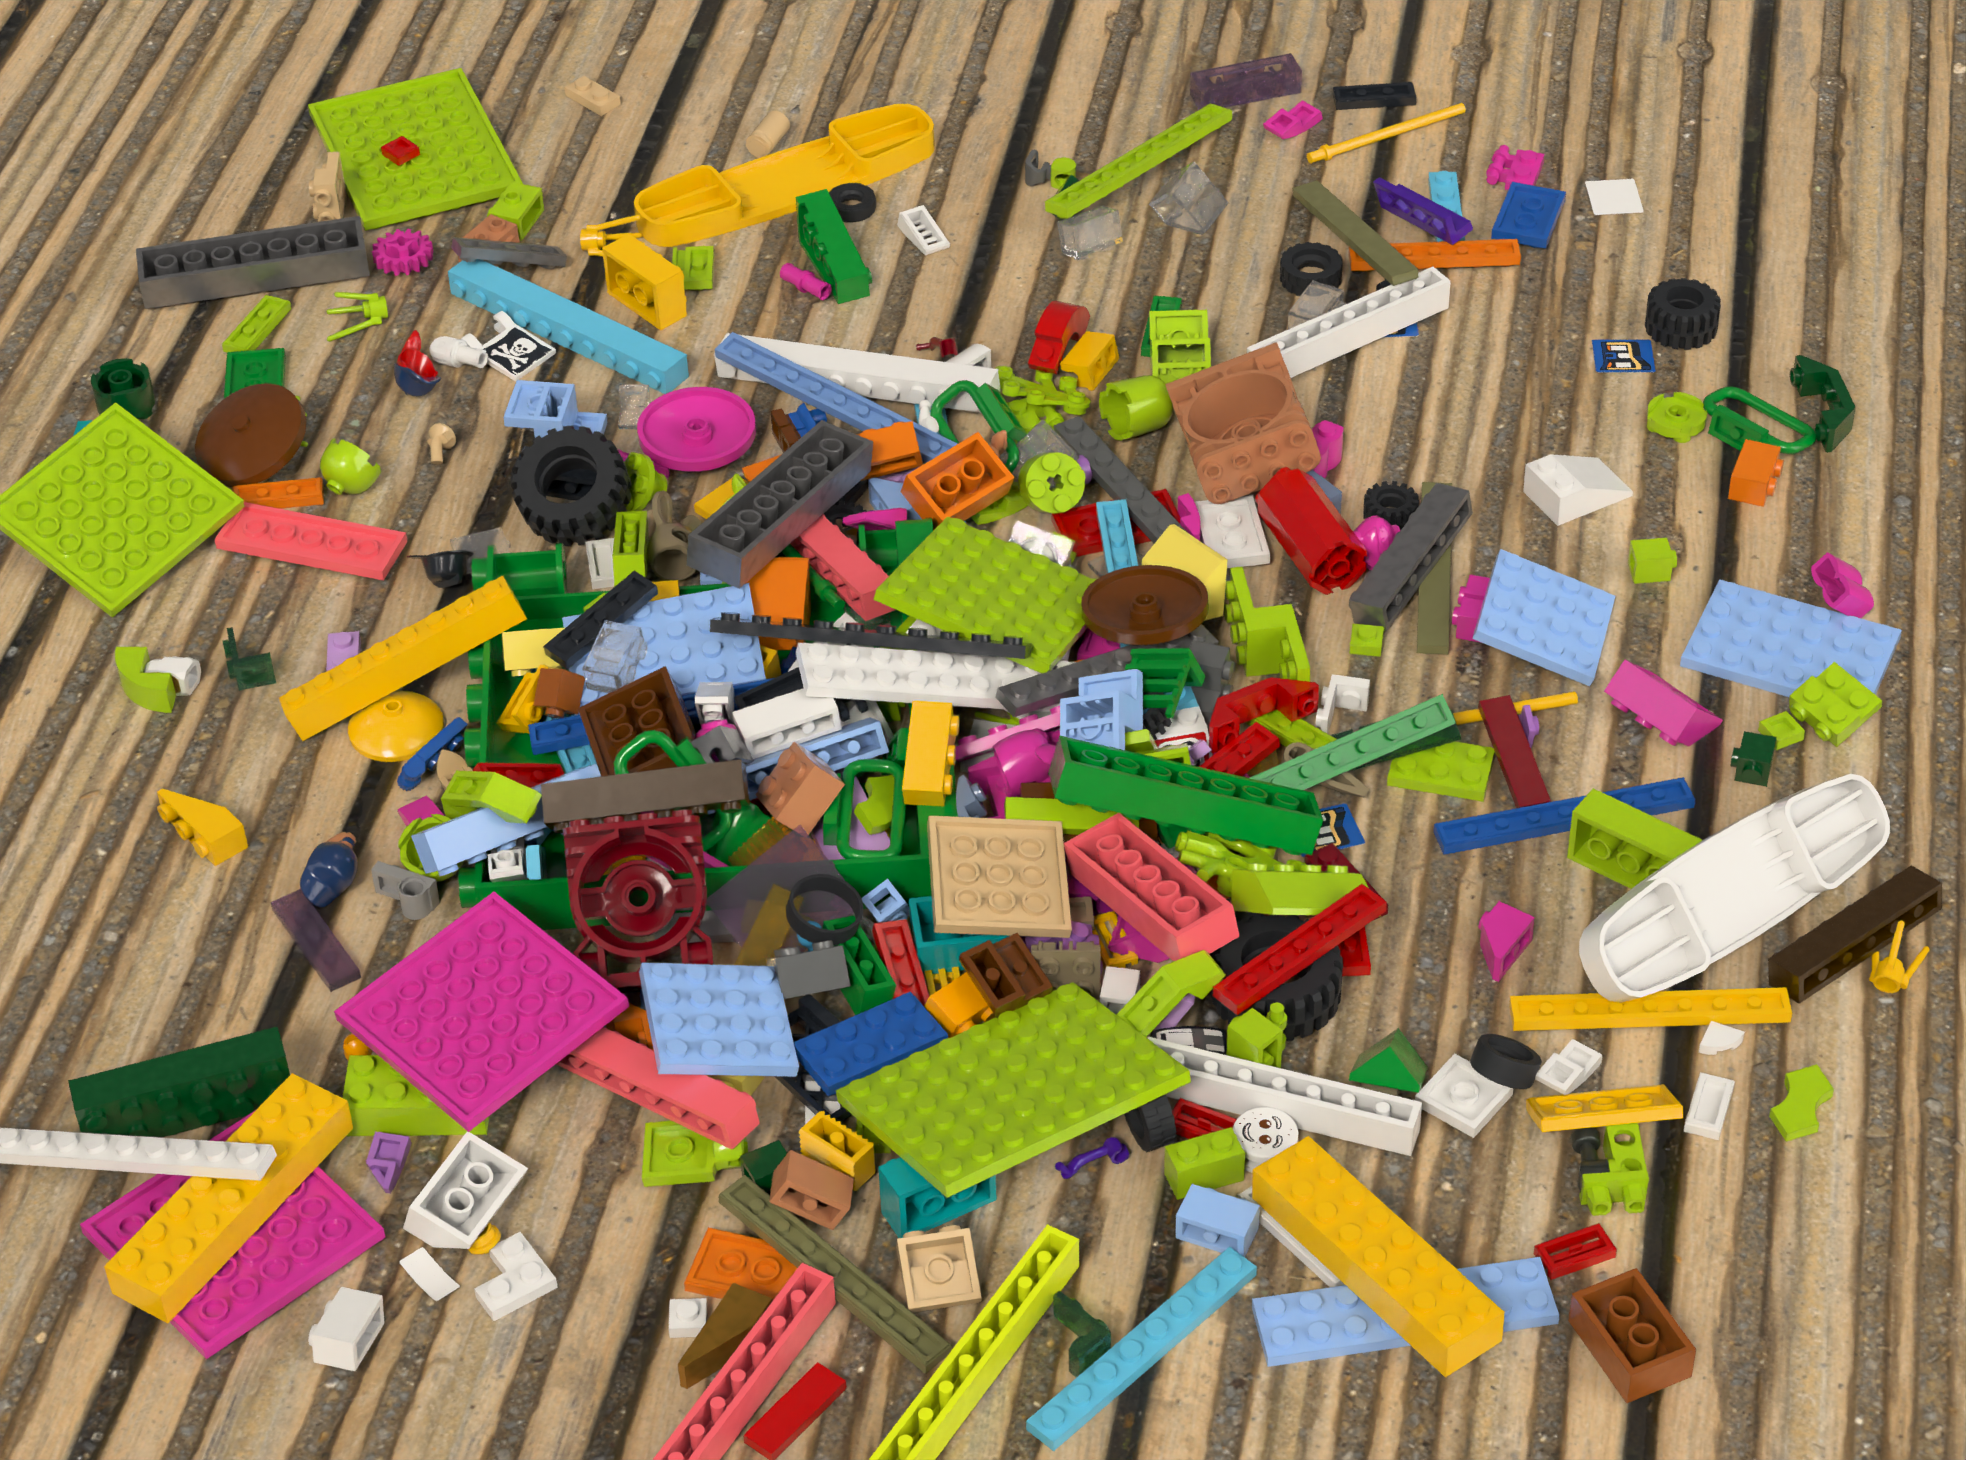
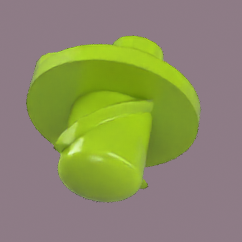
[624,452,668,511]

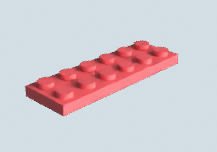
[215,502,408,581]

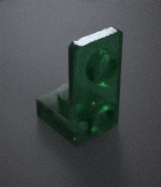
[223,627,276,691]
[1053,1291,1111,1378]

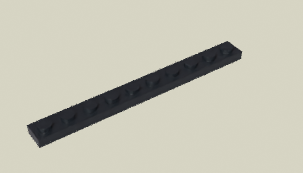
[710,612,1032,659]

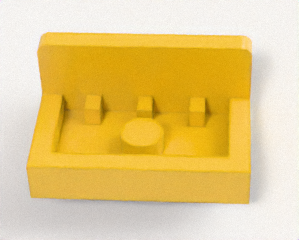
[497,665,548,734]

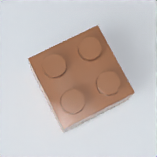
[755,742,845,838]

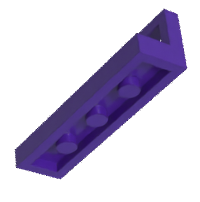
[1373,177,1473,245]

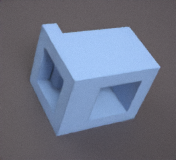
[861,879,909,923]

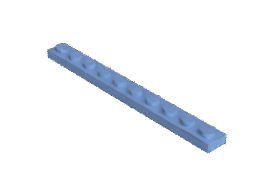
[715,332,957,463]

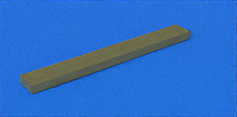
[1292,180,1418,286]
[1417,482,1452,655]
[719,1175,952,1374]

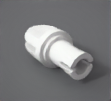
[429,336,488,368]

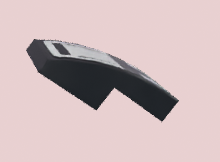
[1150,1026,1227,1055]

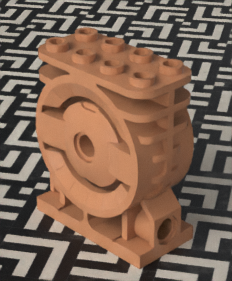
[1165,342,1321,504]

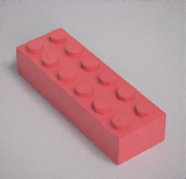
[1063,813,1239,961]

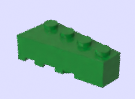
[795,189,872,304]

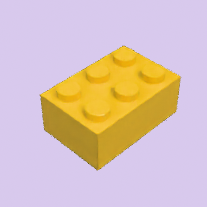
[602,234,687,331]

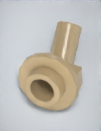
[427,423,456,465]

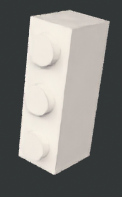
[732,688,842,759]

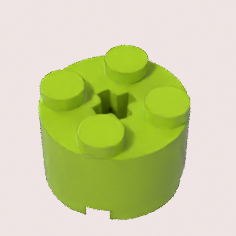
[1018,452,1086,513]

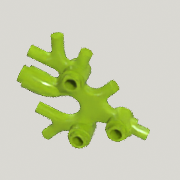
[1175,831,1305,897]

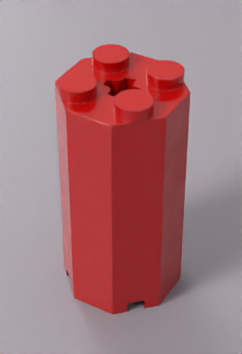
[1255,467,1367,595]

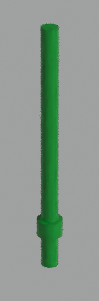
[781,544,845,611]

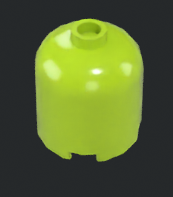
[1099,375,1173,441]

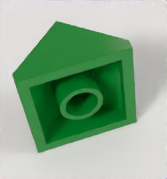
[1349,1028,1428,1093]

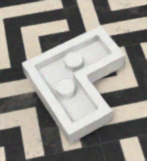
[474,1232,558,1321]

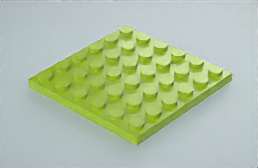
[0,402,245,618]
[873,516,1096,673]

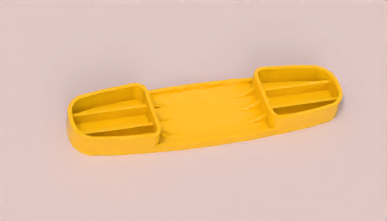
[634,104,935,247]

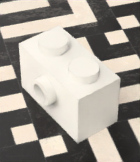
[308,1287,384,1371]

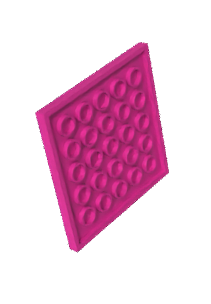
[334,892,629,1132]
[80,1109,385,1359]

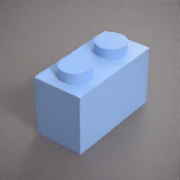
[1176,1184,1260,1257]

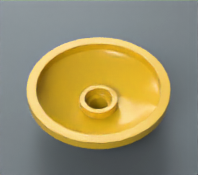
[348,691,444,762]

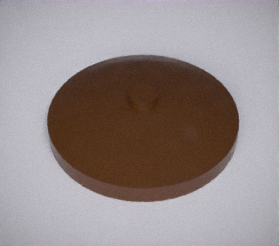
[195,383,307,487]
[1081,565,1209,645]

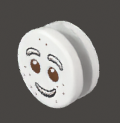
[1233,1107,1298,1173]

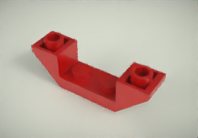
[1209,677,1319,754]

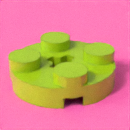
[1647,392,1707,443]

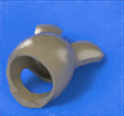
[647,491,702,581]

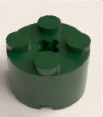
[91,358,155,419]

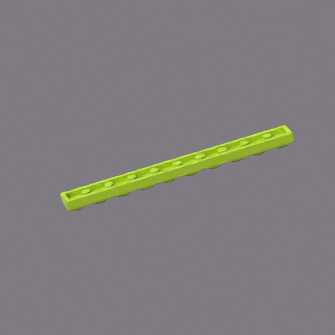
[1045,103,1232,219]

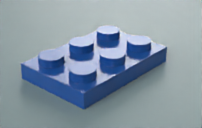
[1491,182,1566,249]

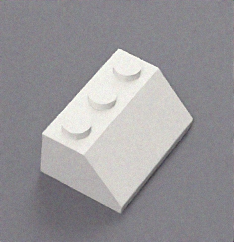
[403,1131,528,1249]

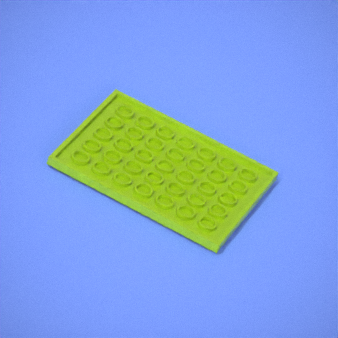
[308,68,523,231]
[836,982,1191,1198]

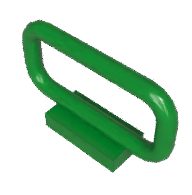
[931,380,1027,474]
[1703,387,1816,454]
[614,730,732,852]
[823,759,906,859]

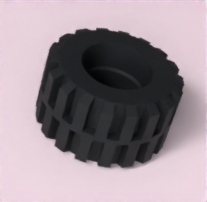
[1645,278,1721,350]

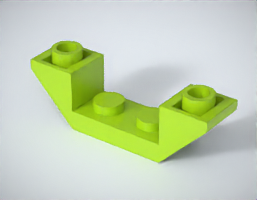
[441,770,542,824]
[1116,950,1226,1037]

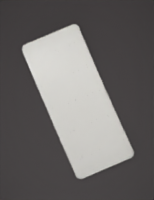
[400,1247,460,1301]

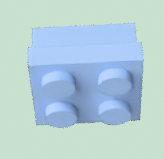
[503,380,608,438]
[1060,669,1143,750]

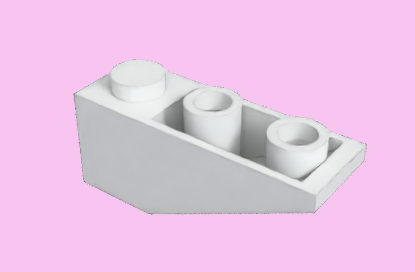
[695,682,734,728]

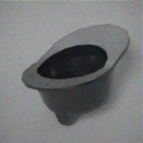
[407,550,474,588]

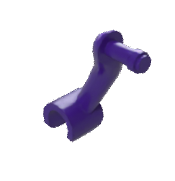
[1055,1137,1129,1179]

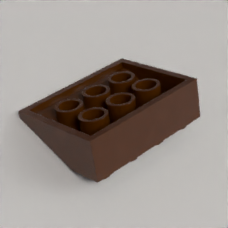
[578,666,696,777]

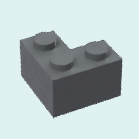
[1190,640,1234,733]
[766,940,850,999]

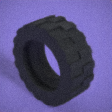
[1280,242,1343,298]
[1124,1094,1176,1152]

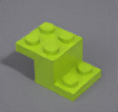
[1149,309,1211,384]

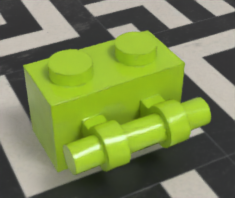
[1226,1002,1287,1068]

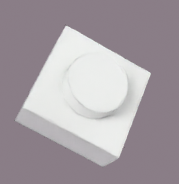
[669,1298,708,1338]

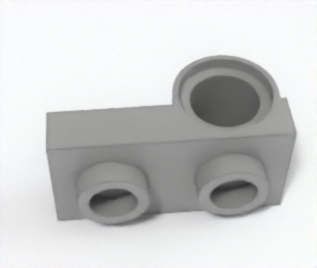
[371,861,440,920]

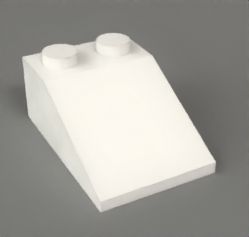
[1523,454,1633,526]

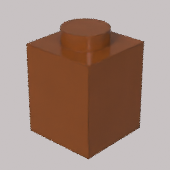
[533,668,585,719]

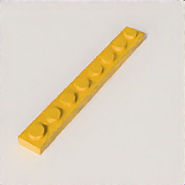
[1509,987,1792,1031]

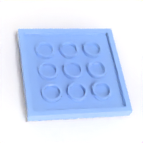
[1472,549,1615,687]
[639,963,799,1077]

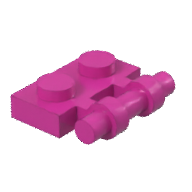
[1486,145,1545,190]

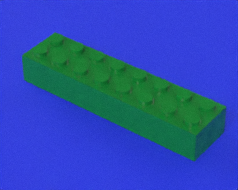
[1049,736,1323,855]

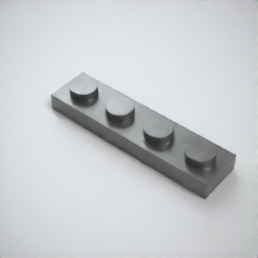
[451,237,567,269]

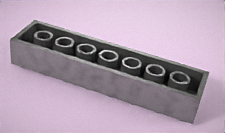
[136,216,370,309]
[686,420,873,589]

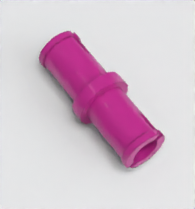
[780,263,832,300]

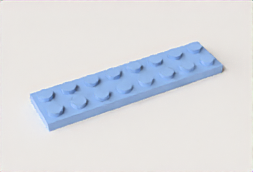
[1252,1257,1559,1367]

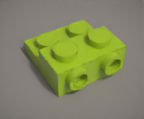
[1789,662,1882,747]

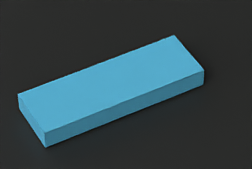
[526,845,547,880]

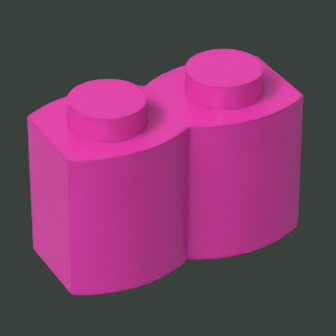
[1312,420,1343,479]
[1811,552,1874,618]

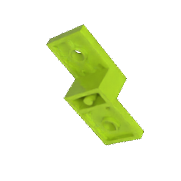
[1224,566,1311,682]

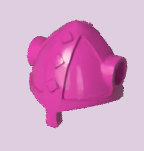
[1353,515,1400,570]

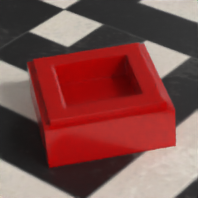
[381,136,420,166]

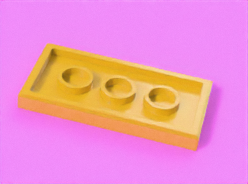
[1526,1084,1683,1132]

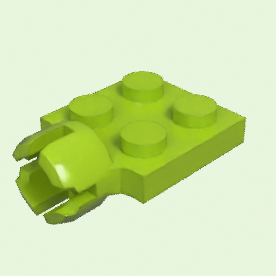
[642,1121,748,1187]

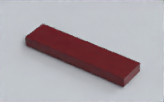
[1478,695,1551,808]

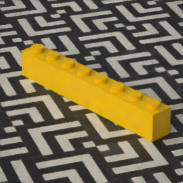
[279,576,527,741]

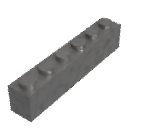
[1349,483,1473,631]

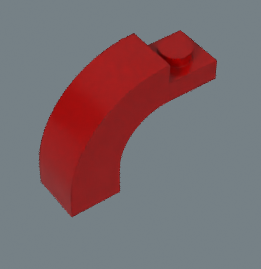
[1028,300,1090,374]

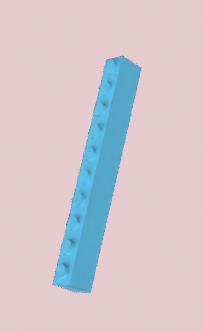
[448,259,689,394]

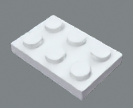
[1195,495,1270,568]

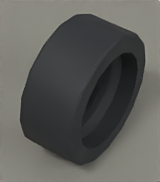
[1470,1034,1542,1089]

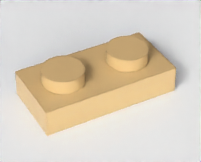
[565,76,621,116]

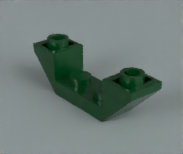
[1790,355,1856,453]

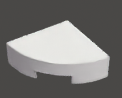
[1699,1021,1745,1055]

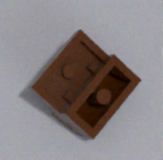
[959,933,1053,1018]

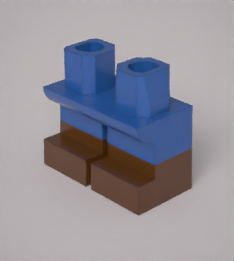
[771,403,827,453]

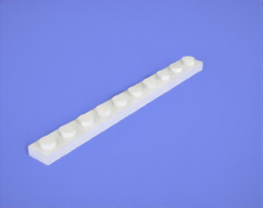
[0,1128,277,1181]

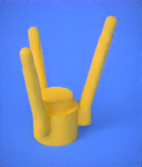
[580,215,643,257]
[1869,920,1930,993]

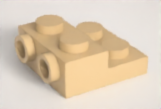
[309,152,347,222]
[896,1225,981,1313]

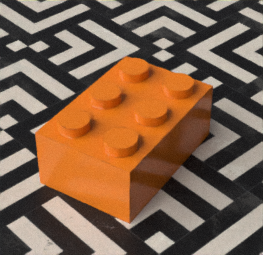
[900,432,1015,531]

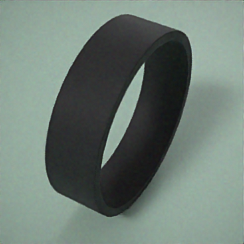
[786,874,863,945]

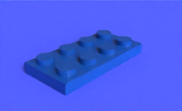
[794,991,948,1097]

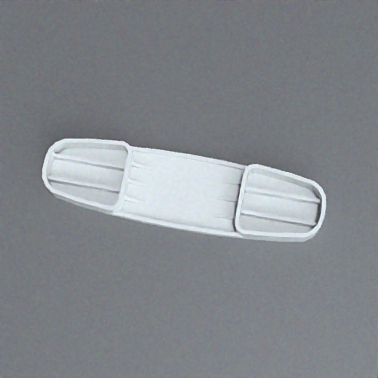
[1579,774,1890,1003]

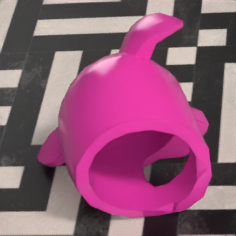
[993,728,1056,797]

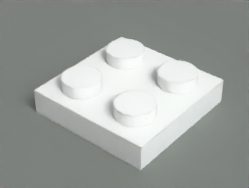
[1415,1053,1513,1138]

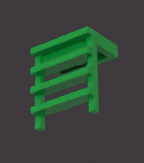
[1125,648,1205,718]

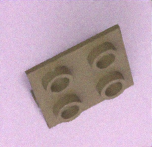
[1031,941,1101,999]

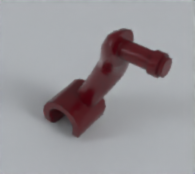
[916,337,958,358]

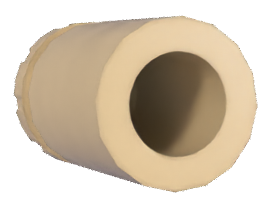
[746,111,790,158]

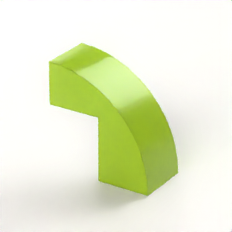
[115,647,176,713]

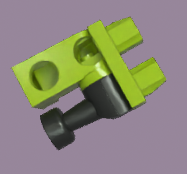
[1570,1123,1649,1216]

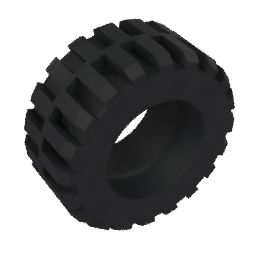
[511,425,632,546]
[1211,914,1343,1042]

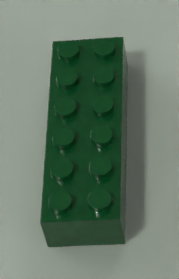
[68,1026,290,1138]

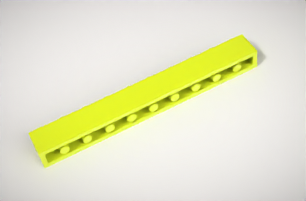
[869,1224,1079,1460]

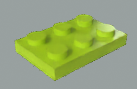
[1387,737,1495,802]

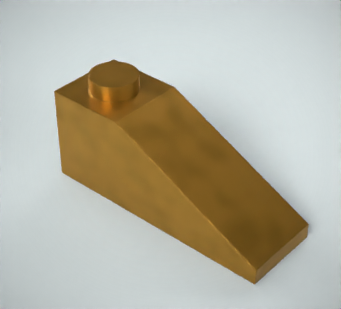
[678,1283,772,1389]

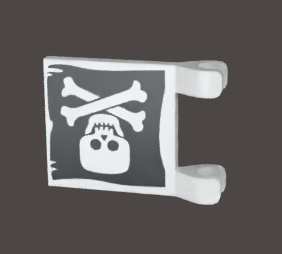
[461,311,556,382]

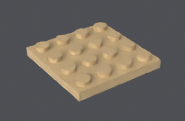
[927,816,1072,938]

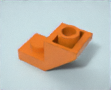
[606,1003,654,1051]

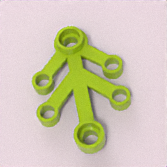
[996,366,1091,415]

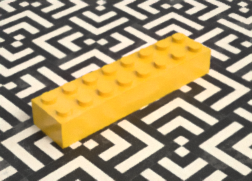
[104,1073,353,1324]
[1252,1136,1505,1378]

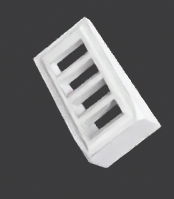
[897,205,950,255]

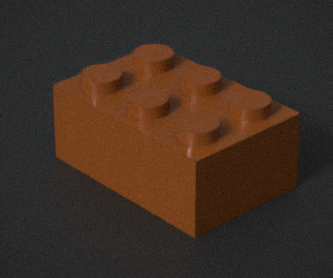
[1568,1268,1696,1403]

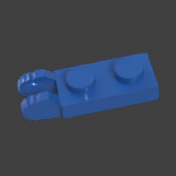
[397,717,468,791]

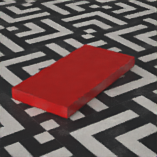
[1051,489,1181,557]

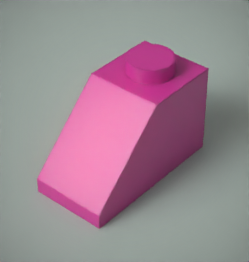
[1478,901,1535,982]

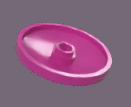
[637,387,756,471]

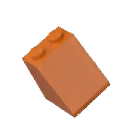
[745,557,812,650]

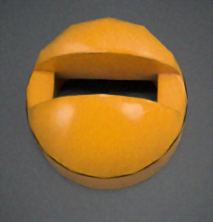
[343,1033,372,1060]

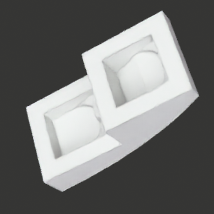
[1535,1039,1602,1095]

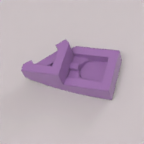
[365,1131,412,1194]

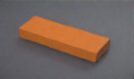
[232,477,324,509]

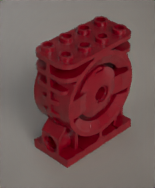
[563,810,714,994]

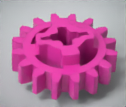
[372,229,434,276]

